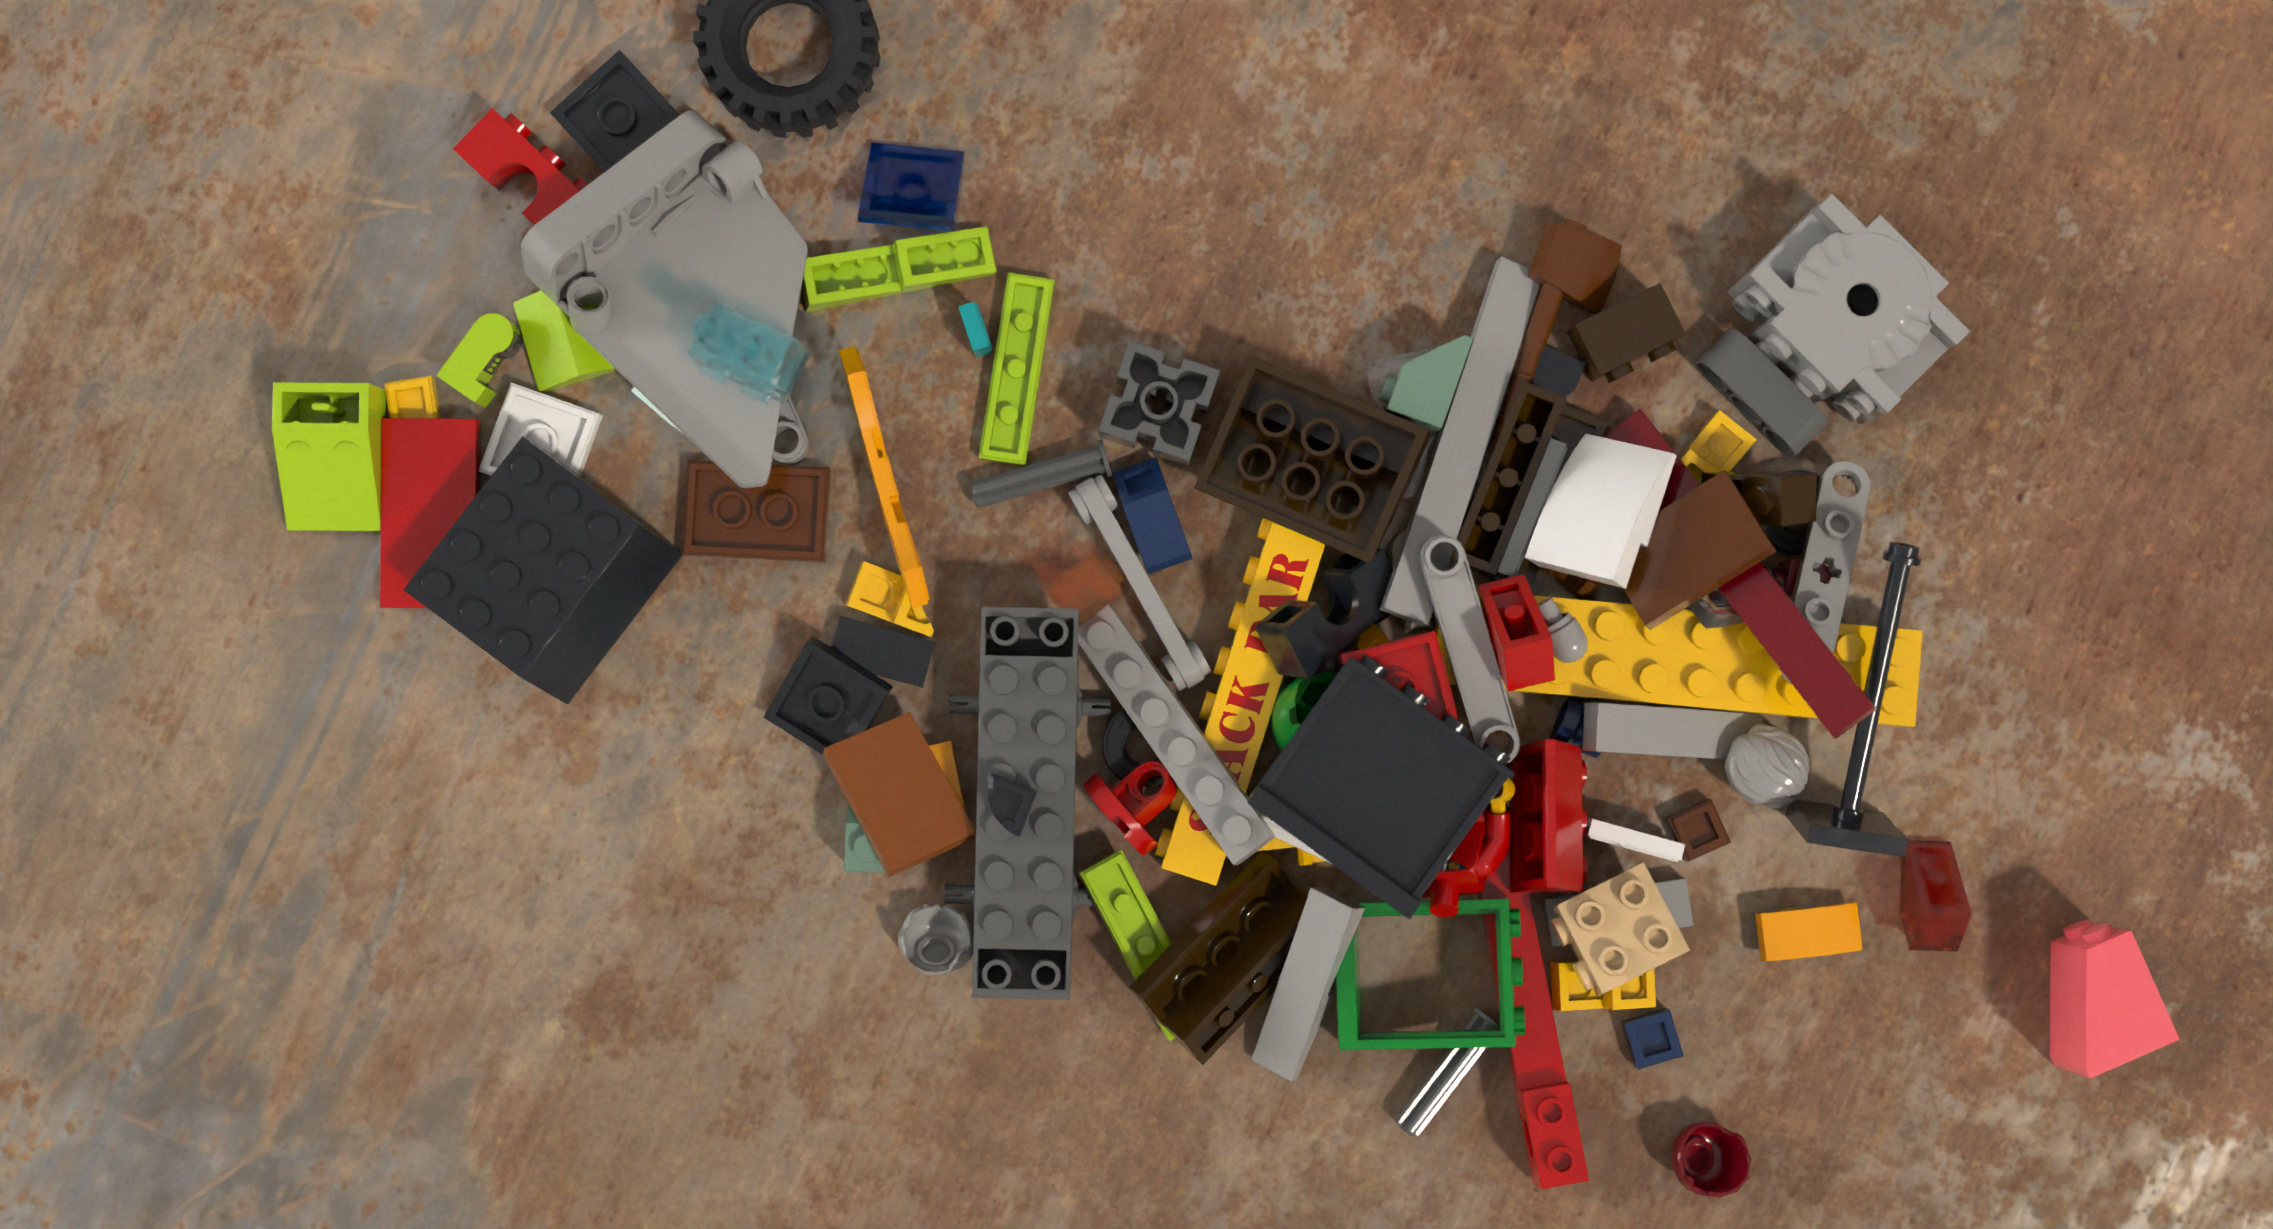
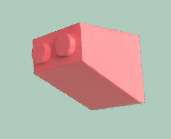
[2050,919,2180,1079]

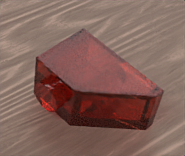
[1900,840,1972,952]

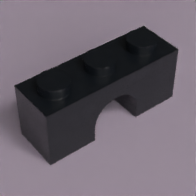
[1254,549,1393,679]

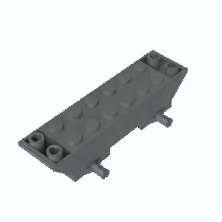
[944,606,1111,1000]

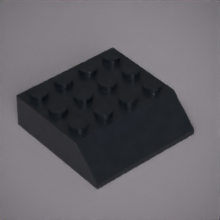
[403,436,683,704]

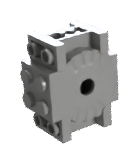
[1727,194,1970,424]

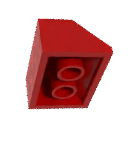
[1509,739,1588,895]

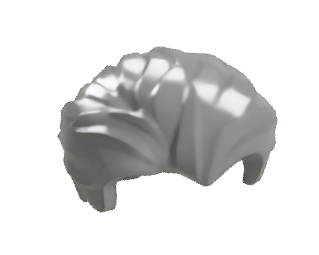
[1725,724,1809,808]

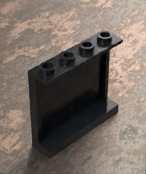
[1247,654,1515,920]

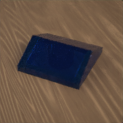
[858,142,965,232]

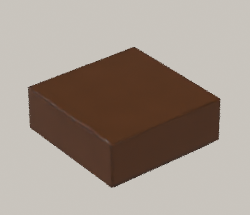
[1665,798,1731,862]

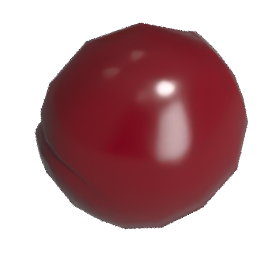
[1670,1121,1751,1197]

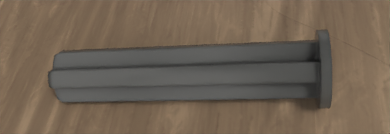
[970,439,1113,508]
[1395,1006,1501,1137]

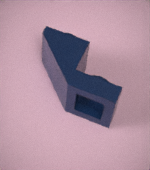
[1112,457,1193,575]

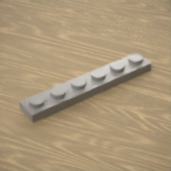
[1079,604,1276,866]

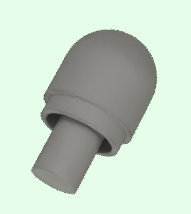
[1538,597,1588,663]

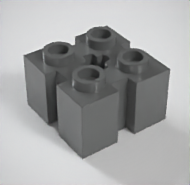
[1098,340,1220,467]

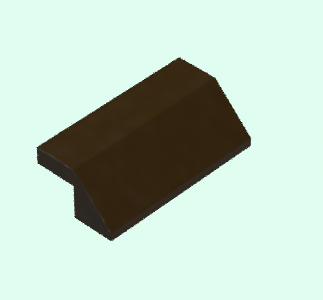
[1450,381,1609,596]
[1129,850,1308,1065]

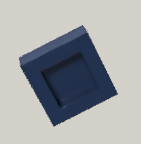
[1621,1008,1684,1069]

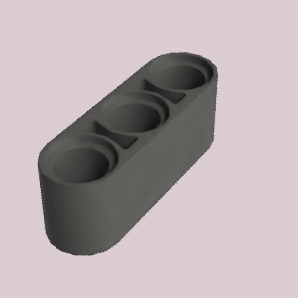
[1696,328,1829,458]

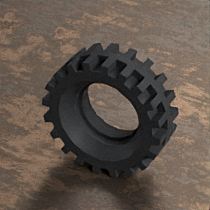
[693,0,881,138]

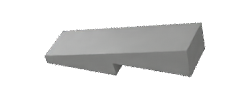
[1582,703,1763,759]
[1251,887,1365,1082]

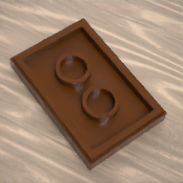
[682,460,831,563]
[1623,470,1777,630]

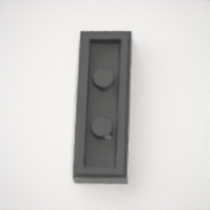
[1495,438,1568,579]

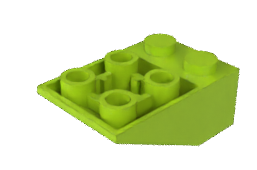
[272,382,386,531]

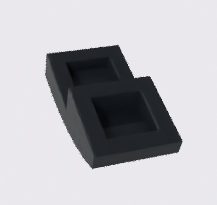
[831,616,935,688]

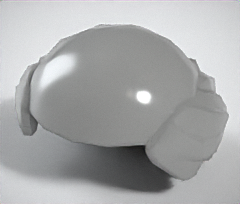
[898,903,974,976]

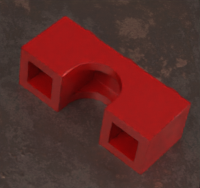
[453,108,588,225]

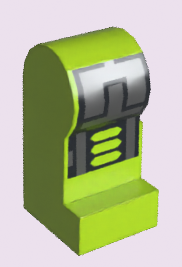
[436,313,522,408]

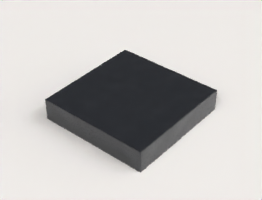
[550,50,680,172]
[763,636,893,755]

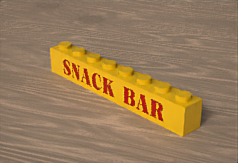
[1155,518,1325,886]

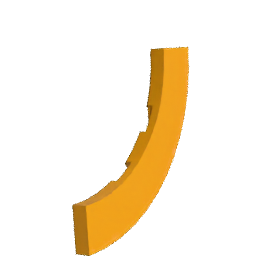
[838,346,930,608]

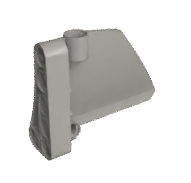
[521,109,808,488]

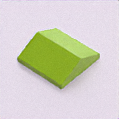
[513,290,617,393]

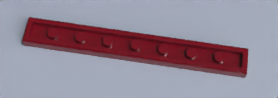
[1603,408,1877,739]

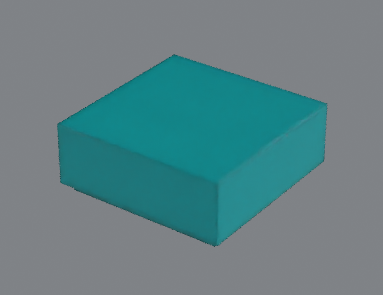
[958,301,993,359]

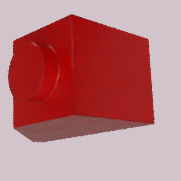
[1477,574,1555,691]

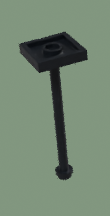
[1786,542,1922,857]

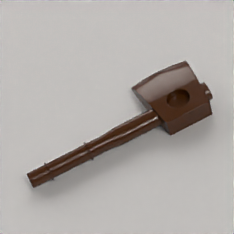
[1490,220,1622,447]

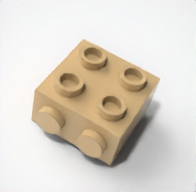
[1550,862,1690,996]

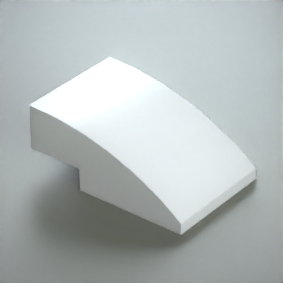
[1525,434,1676,589]

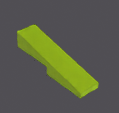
[801,226,996,313]

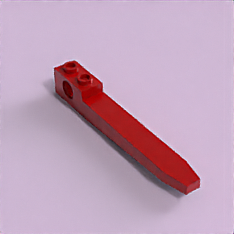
[1478,803,1589,1190]

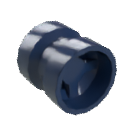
[1550,697,1601,758]

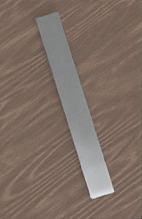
[1380,257,1540,627]

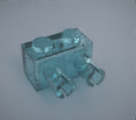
[688,301,811,404]

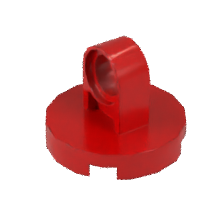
[1082,761,1177,857]

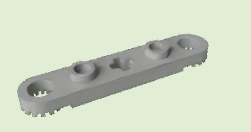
[1778,461,1871,684]

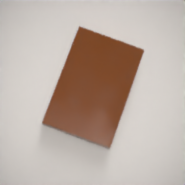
[823,712,976,878]

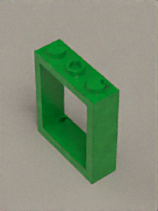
[1336,898,1526,1050]

